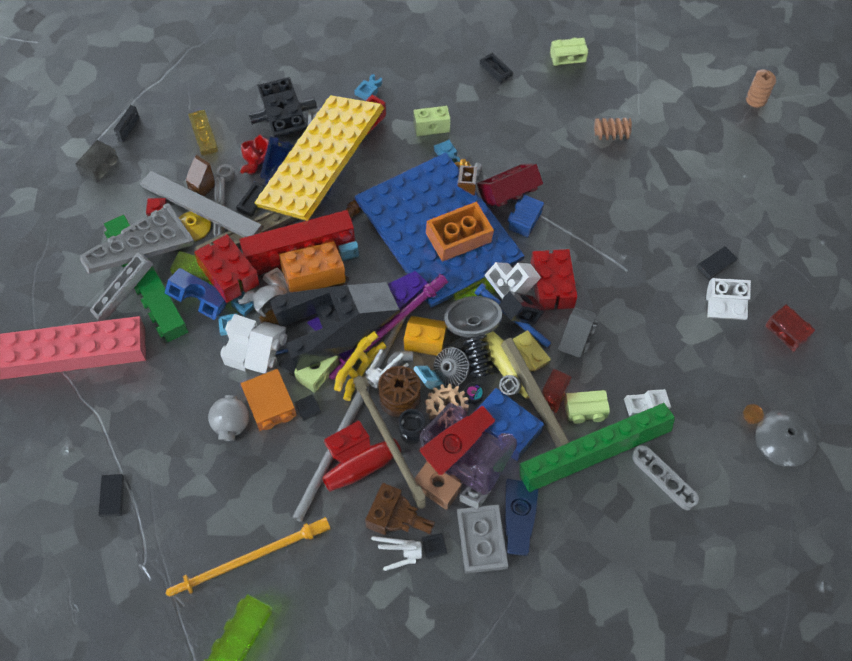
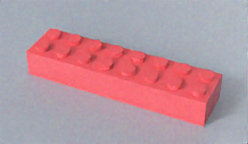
[0,316,146,380]

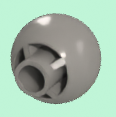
[208,395,249,441]

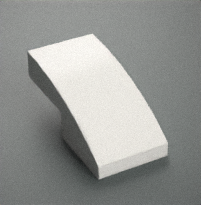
[624,389,671,417]

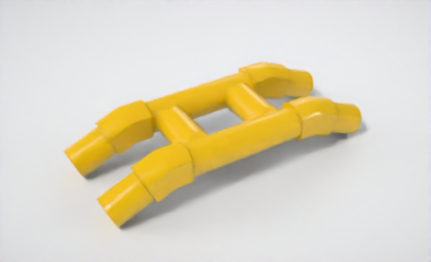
[334,331,387,401]

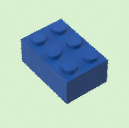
[475,388,544,461]

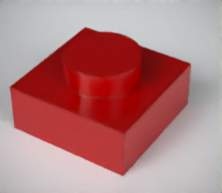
[146,198,167,217]

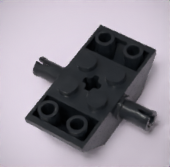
[249,77,317,137]

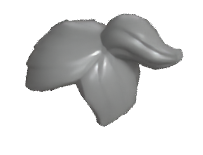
[238,285,286,317]

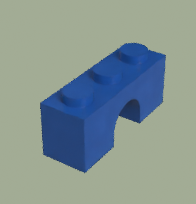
[165,268,227,320]

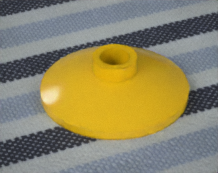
[179,211,211,241]

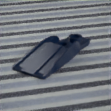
[505,479,539,556]

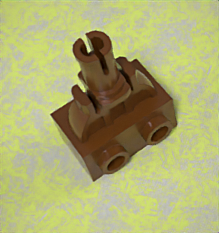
[365,482,435,536]

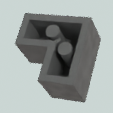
[558,306,599,358]

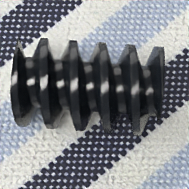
[463,335,494,377]

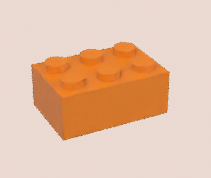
[426,202,494,262]
[279,242,346,292]

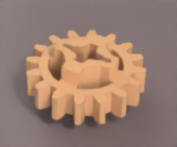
[426,384,469,427]

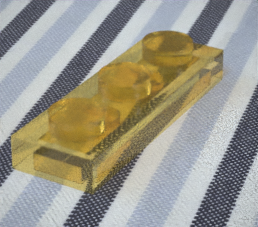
[188,109,218,156]

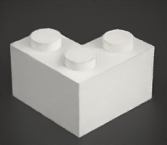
[485,262,541,300]
[221,314,257,372]
[244,322,287,374]

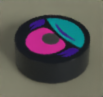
[464,383,484,404]

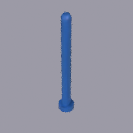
[475,283,551,347]

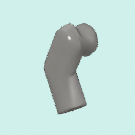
[387,351,413,367]

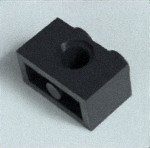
[499,291,545,325]

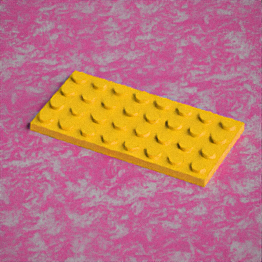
[255,95,384,221]

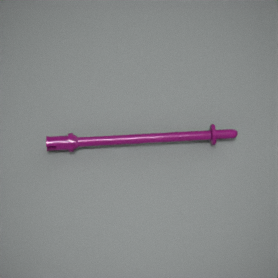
[329,274,448,380]

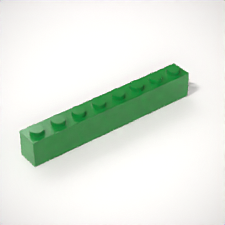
[103,214,189,343]
[520,403,675,492]

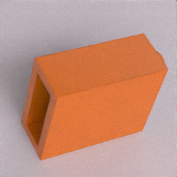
[240,368,297,431]

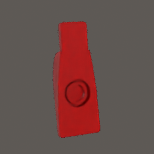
[419,406,495,475]

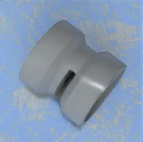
[499,375,521,395]

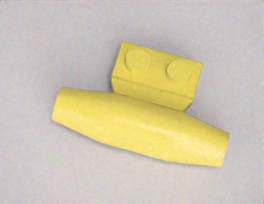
[482,330,551,399]

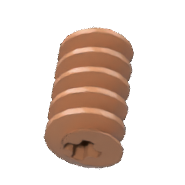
[746,70,776,108]
[594,118,632,140]

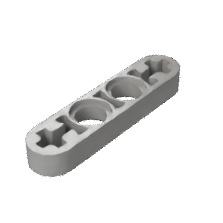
[632,445,699,510]

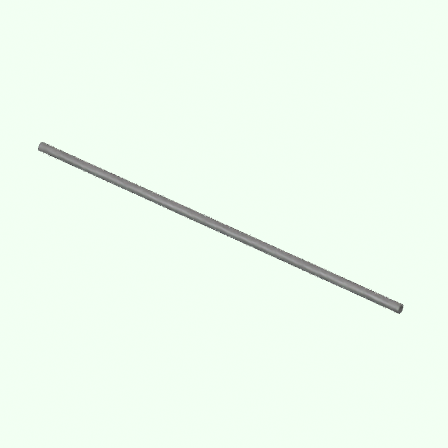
[293,163,483,522]

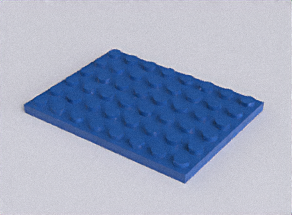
[355,153,525,308]

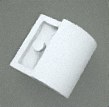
[706,278,751,320]

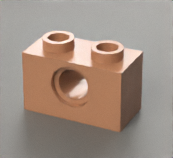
[414,462,462,510]

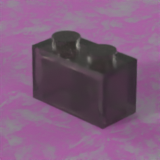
[75,140,118,183]

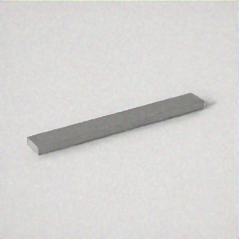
[140,171,263,237]

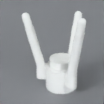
[365,349,409,389]
[371,536,422,571]

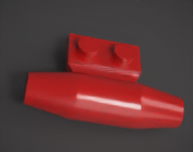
[322,421,401,492]

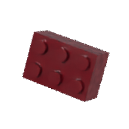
[476,163,543,206]

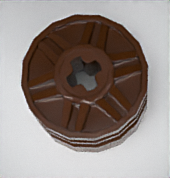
[378,366,421,418]

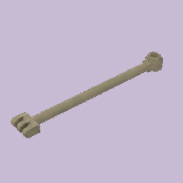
[353,376,426,509]

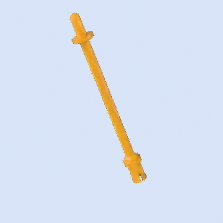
[166,517,331,596]

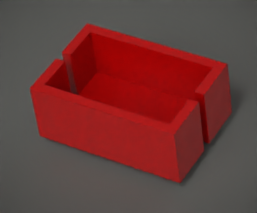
[194,234,260,303]
[530,249,577,310]

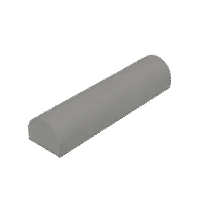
[90,252,153,321]

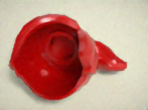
[240,134,272,175]

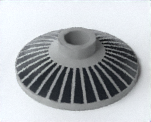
[434,348,469,387]

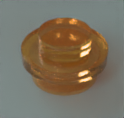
[743,404,764,424]

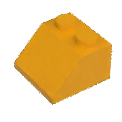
[404,316,447,356]

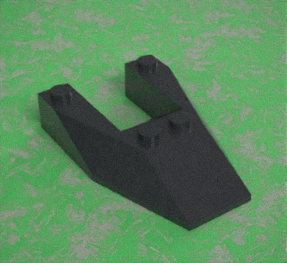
[269,282,400,371]

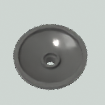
[444,296,502,338]
[755,410,817,468]

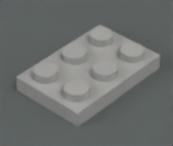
[457,505,508,574]

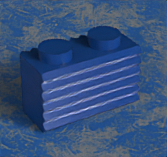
[507,195,544,238]

